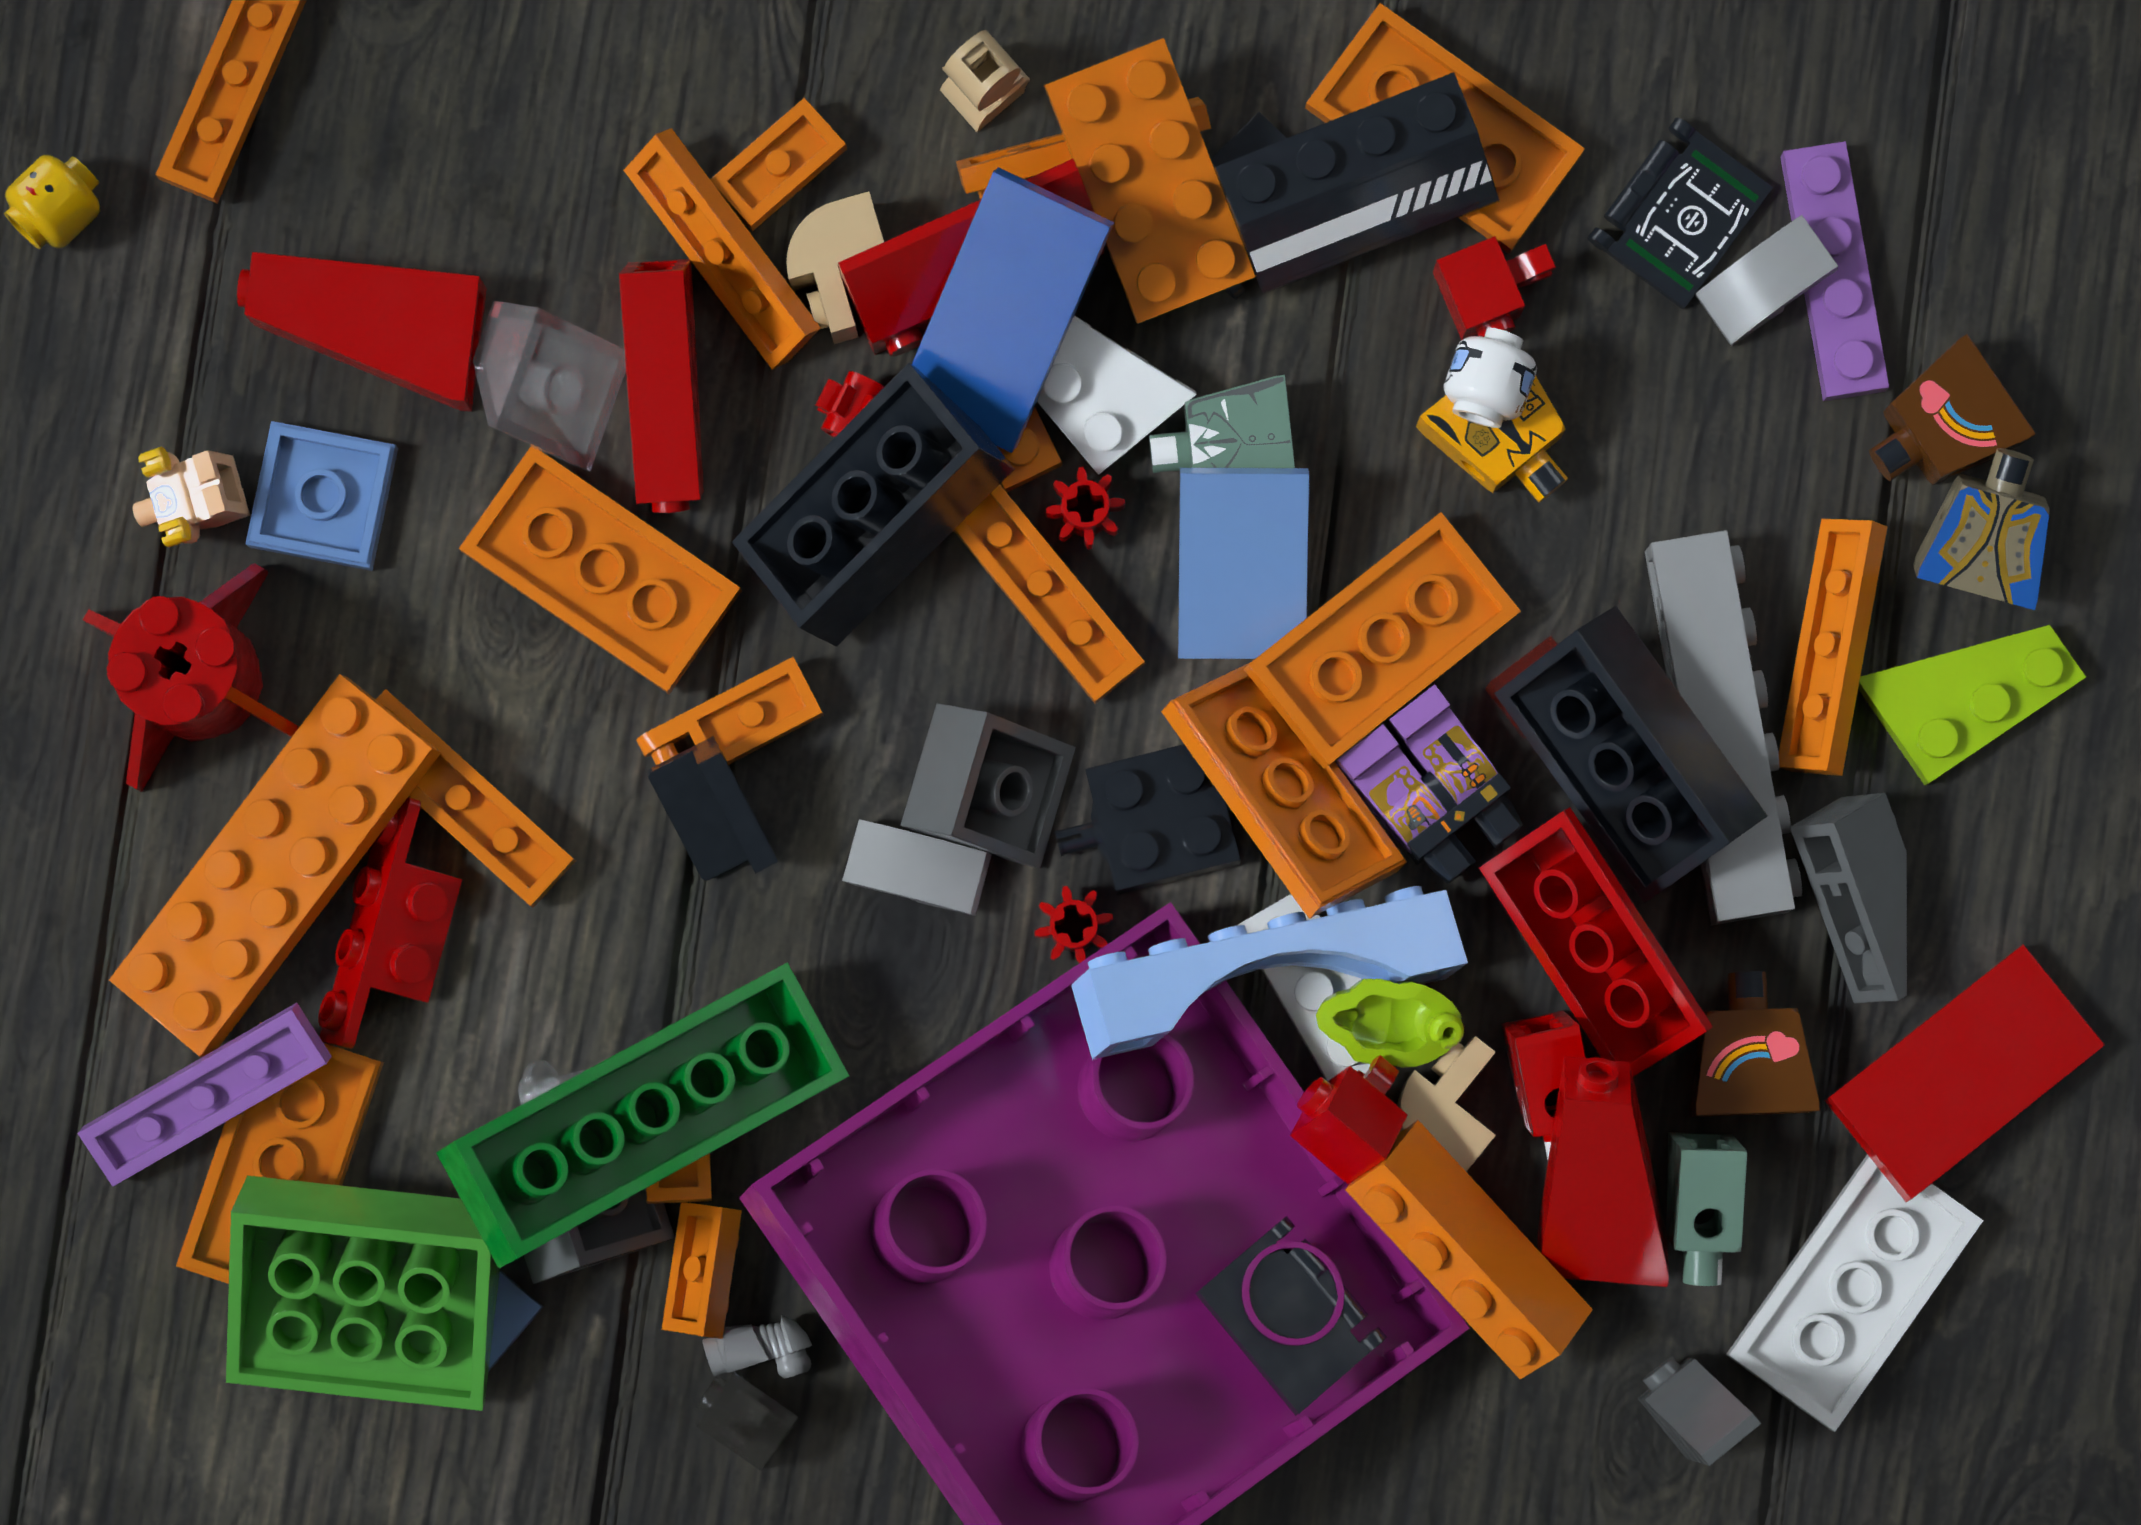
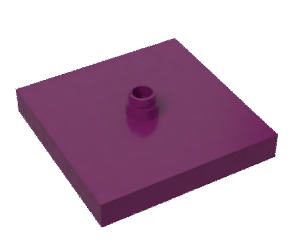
[739,902,1470,1525]

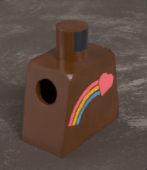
[1869,334,2036,485]
[1689,971,1820,1117]

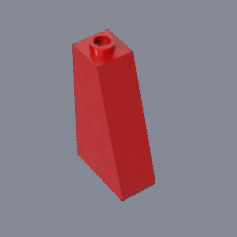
[237,252,487,412]
[619,259,704,513]
[1537,1057,1669,1287]

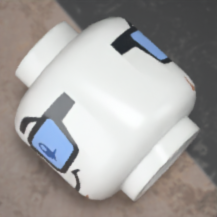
[1444,328,1537,428]

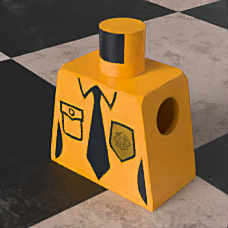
[1416,375,1568,503]

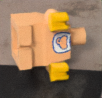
[133,446,250,547]

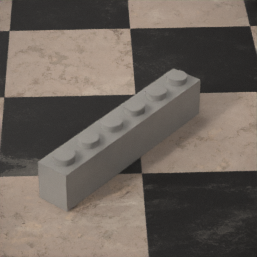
[1645,530,1802,926]

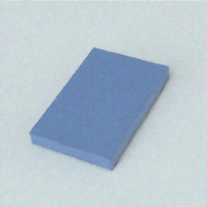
[1178,468,1309,659]

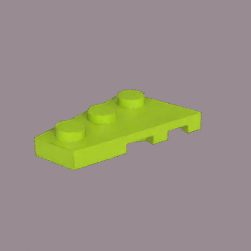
[1858,625,2086,785]

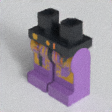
[1336,685,1523,884]

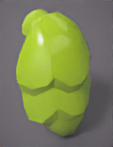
[1316,979,1464,1068]

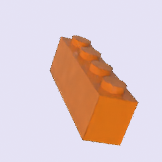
[1345,1120,1593,1379]

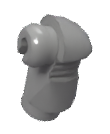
[702,1315,812,1379]

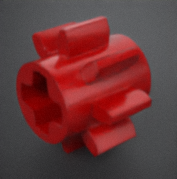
[815,371,885,438]
[1046,467,1125,550]
[1034,886,1113,963]

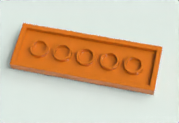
[109,674,442,1057]

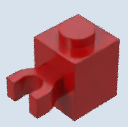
[1433,236,1556,340]
[1290,1055,1408,1184]

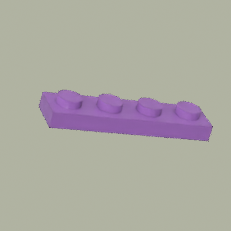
[1780,141,1889,401]
[77,1003,332,1187]

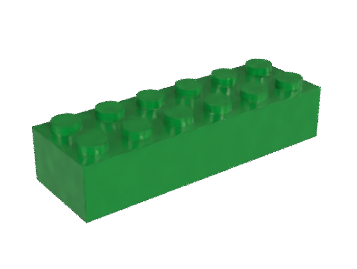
[436,962,849,1268]

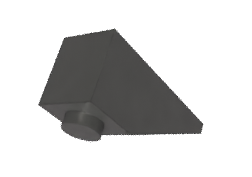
[1790,793,1907,1003]
[1638,1356,1761,1466]

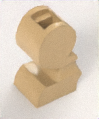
[940,30,1030,132]

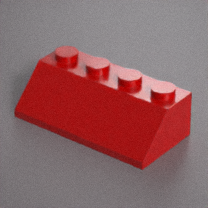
[838,159,1105,357]
[1479,807,1713,1077]

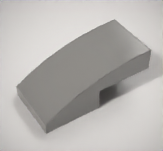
[1695,215,1838,347]
[842,819,992,916]

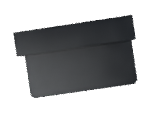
[647,736,778,881]

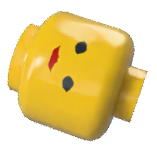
[4,155,100,249]

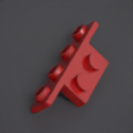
[318,797,462,1049]

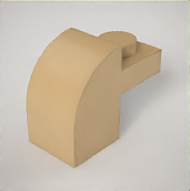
[786,191,884,344]
[1397,1036,1496,1172]

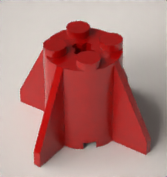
[83,563,299,792]

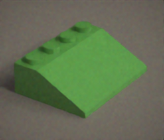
[226,1175,500,1411]

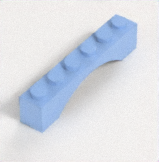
[1071,886,1468,1060]

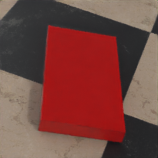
[1825,944,2105,1202]

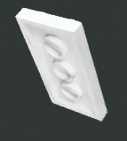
[1726,1154,1984,1432]

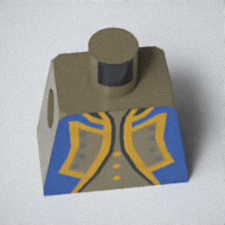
[1913,448,2049,610]

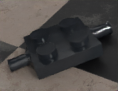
[1054,744,1241,895]

